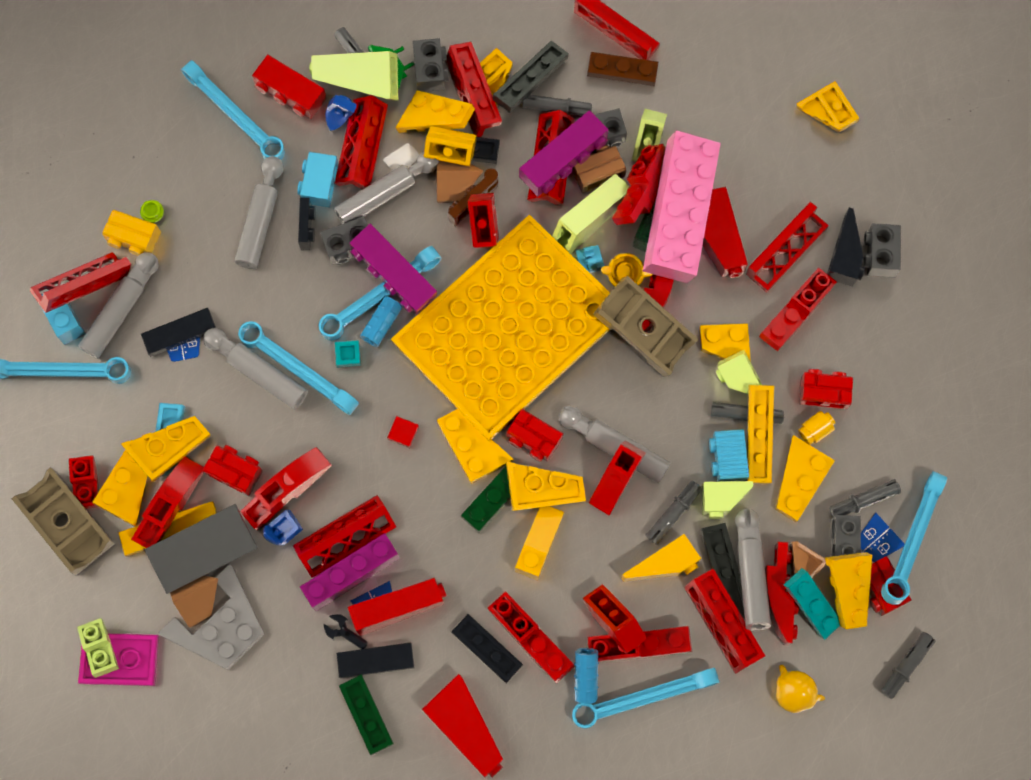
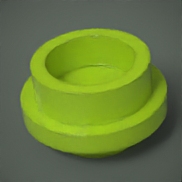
[140,200,164,223]

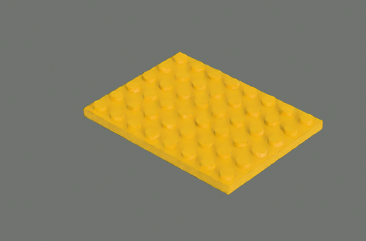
[391,214,610,441]

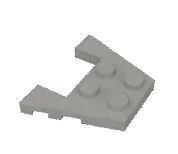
[158,564,264,670]

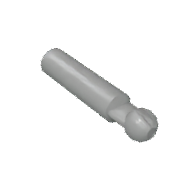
[334,152,439,224]
[234,156,284,269]
[78,252,159,359]
[203,328,308,410]
[559,406,671,484]
[735,508,771,631]

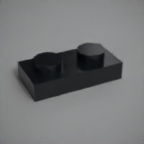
[298,198,316,250]

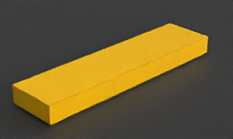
[747,385,774,483]
[118,501,217,557]

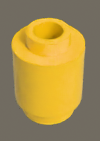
[798,411,836,445]

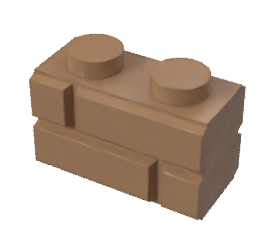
[572,146,626,193]

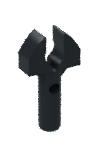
[324,614,368,649]

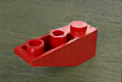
[589,440,646,516]

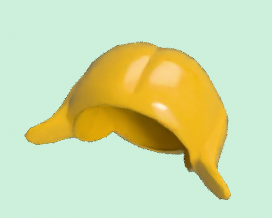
[601,253,652,287]
[776,665,825,713]

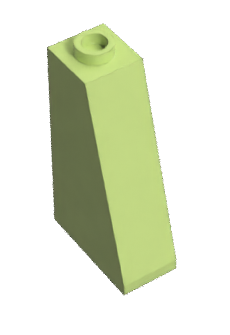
[309,51,398,101]
[552,174,630,254]

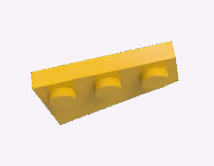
[396,90,475,133]
[437,409,514,484]
[121,416,211,482]
[775,435,835,522]
[93,440,147,527]
[506,462,586,511]
[825,552,872,630]

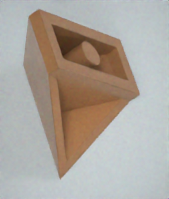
[437,160,483,203]
[789,541,826,579]
[170,576,218,628]

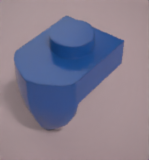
[325,95,357,131]
[263,509,303,546]

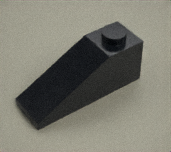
[827,207,865,287]

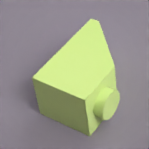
[631,109,667,162]
[716,350,762,394]
[701,481,753,519]

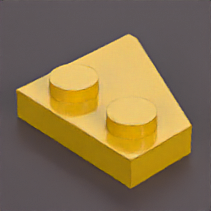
[480,48,513,108]
[796,81,859,133]
[699,324,751,362]

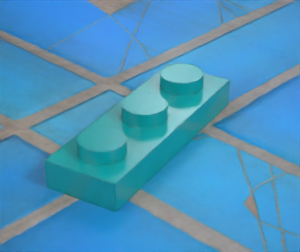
[783,568,840,640]

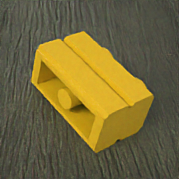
[424,126,476,166]
[102,210,161,256]

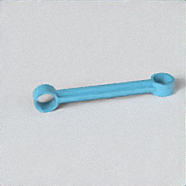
[181,60,285,160]
[319,246,442,340]
[238,321,359,415]
[0,357,131,384]
[881,471,947,605]
[572,668,720,729]

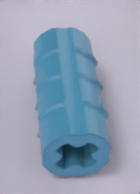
[360,296,402,347]
[574,648,599,704]

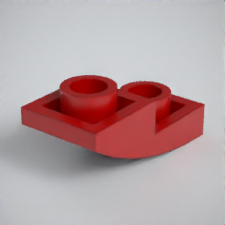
[69,455,99,509]

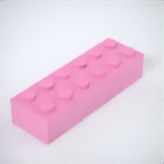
[643,130,721,283]

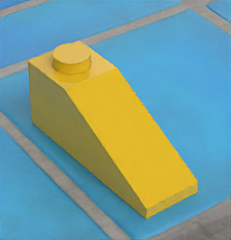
[515,506,564,581]
[621,534,701,582]

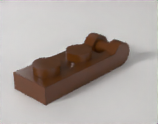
[448,168,498,227]

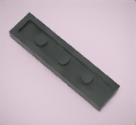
[492,41,569,113]
[701,523,745,620]

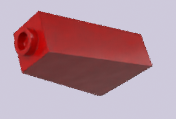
[702,186,748,278]
[347,578,447,636]
[422,674,503,778]

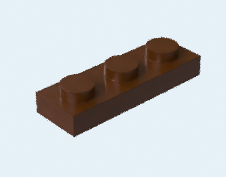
[587,52,659,86]

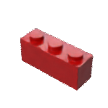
[252,54,327,119]
[583,584,647,654]

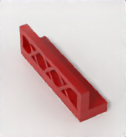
[574,0,660,60]
[445,41,502,137]
[334,95,388,190]
[527,110,575,205]
[746,201,829,292]
[30,252,131,313]
[292,495,397,578]
[684,569,766,674]

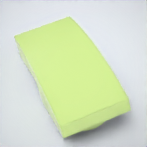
[77,618,119,678]

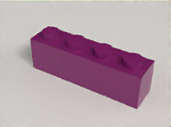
[519,110,609,197]
[349,223,437,315]
[300,533,400,611]

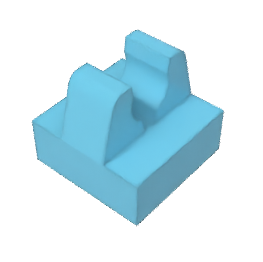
[575,245,604,273]

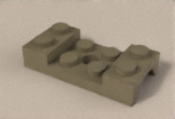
[593,276,699,377]
[11,467,115,575]

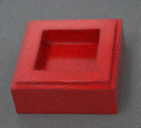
[387,416,419,448]

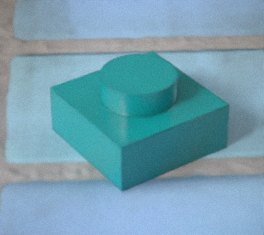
[335,340,361,368]

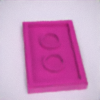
[78,634,159,686]

